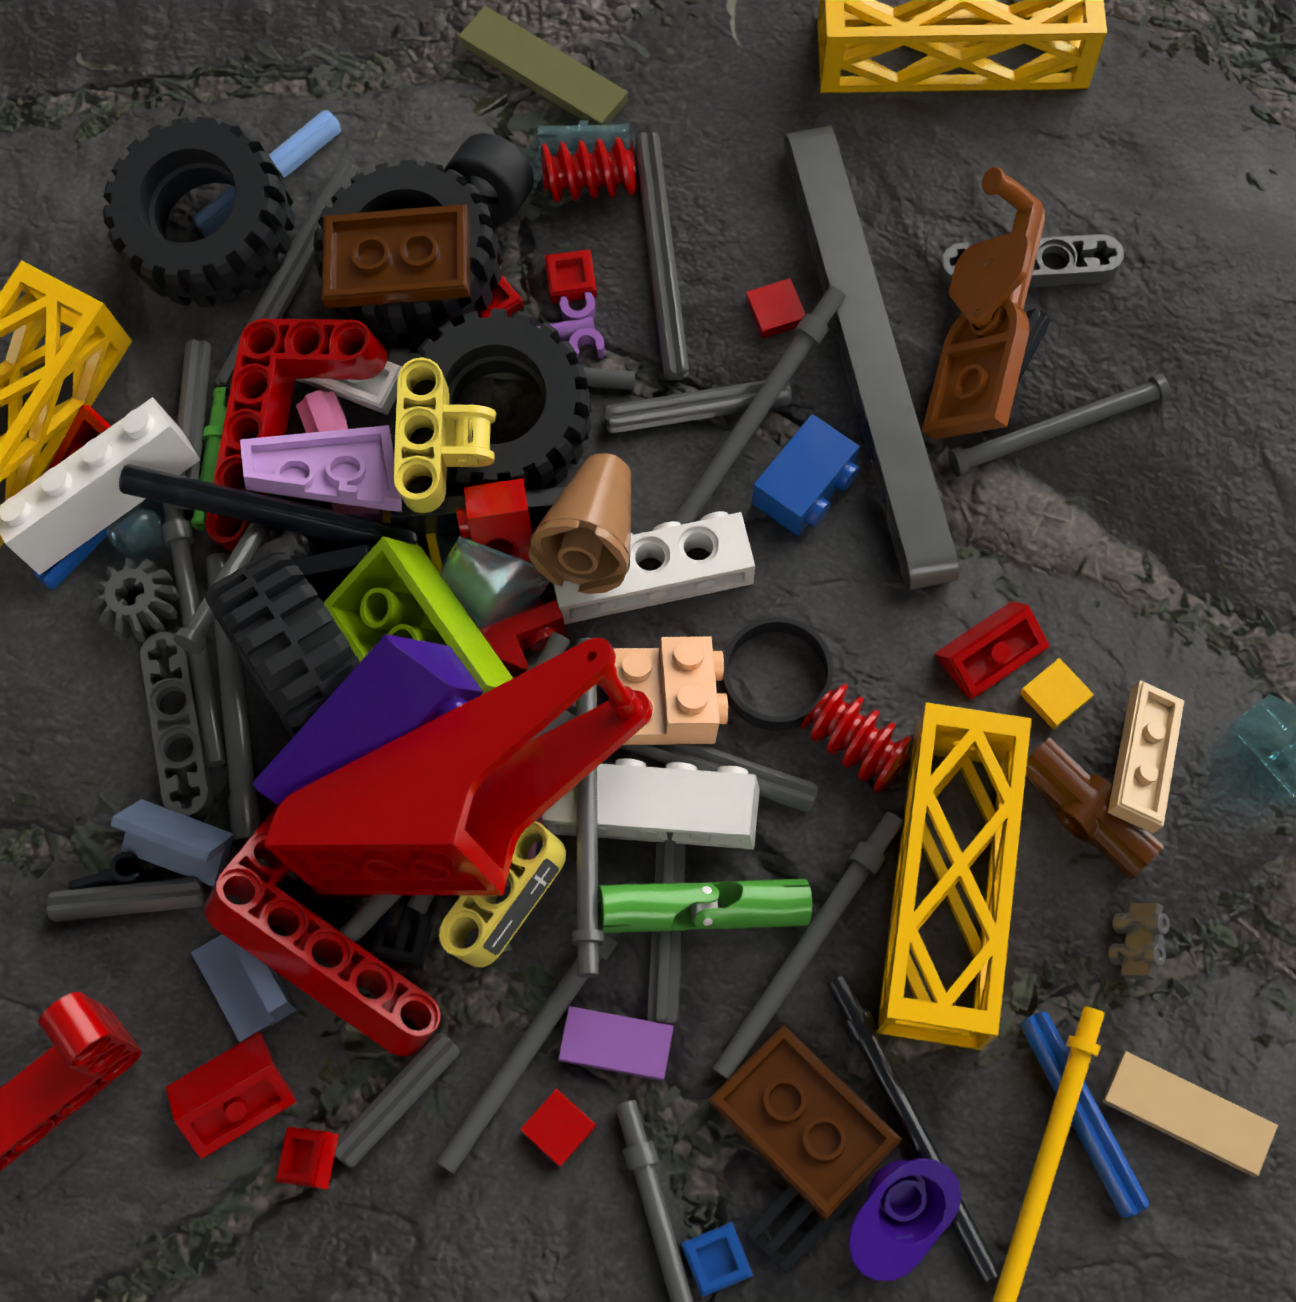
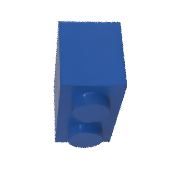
[752,414,860,536]

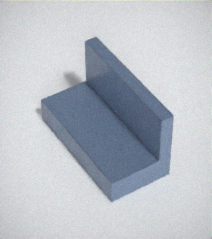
[110,799,235,887]
[191,934,297,1043]

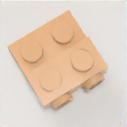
[614,637,728,745]

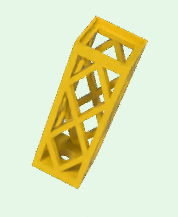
[817,0,1107,93]
[0,260,132,548]
[876,702,1031,1050]

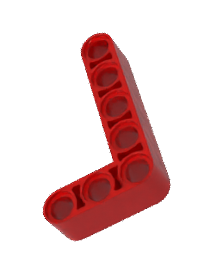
[206,319,387,555]
[205,805,440,1057]
[0,992,143,1172]

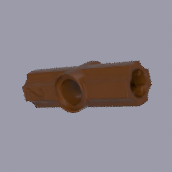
[1025,738,1165,880]

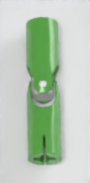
[598,879,812,934]

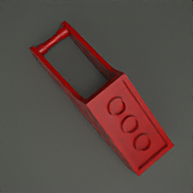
[264,638,653,896]

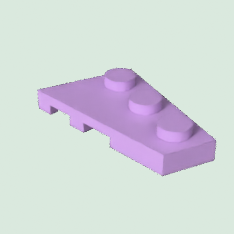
[240,425,402,512]

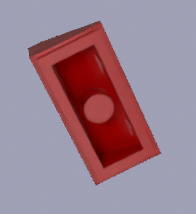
[935,602,1050,700]

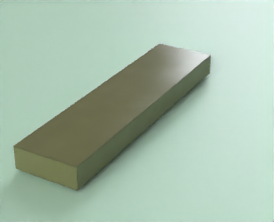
[458,6,628,132]

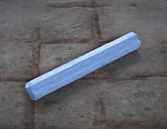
[192,110,341,237]

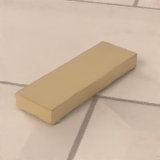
[1108,680,1184,834]
[1102,1051,1278,1177]

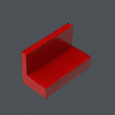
[165,1031,297,1159]

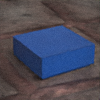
[681,1222,753,1297]

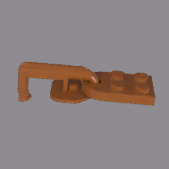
[921,167,1045,440]

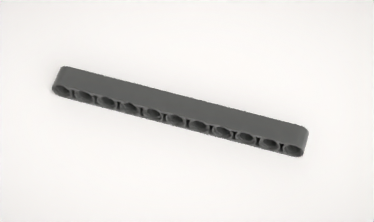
[784,125,959,591]

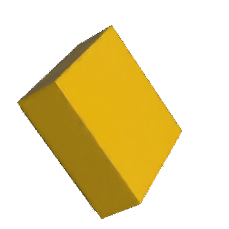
[1020,658,1094,730]

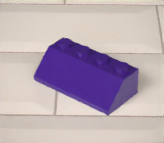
[253,634,483,805]

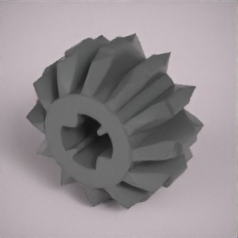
[91,557,179,643]

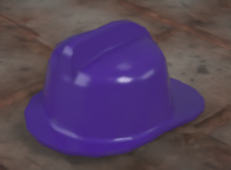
[848,1158,962,1281]

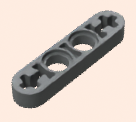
[939,234,1124,288]
[140,632,213,820]

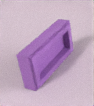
[559,1006,674,1081]

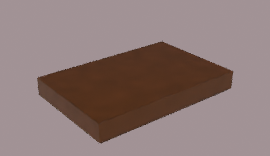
[322,204,470,309]
[708,1025,902,1221]

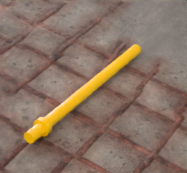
[992,1006,1105,1302]

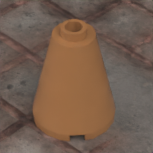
[529,453,631,594]

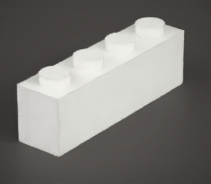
[0,397,200,575]
[542,759,760,849]

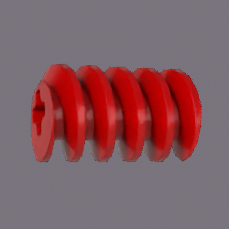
[540,137,636,203]
[799,683,912,794]

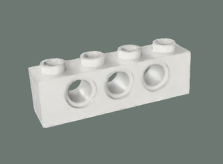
[553,511,755,624]

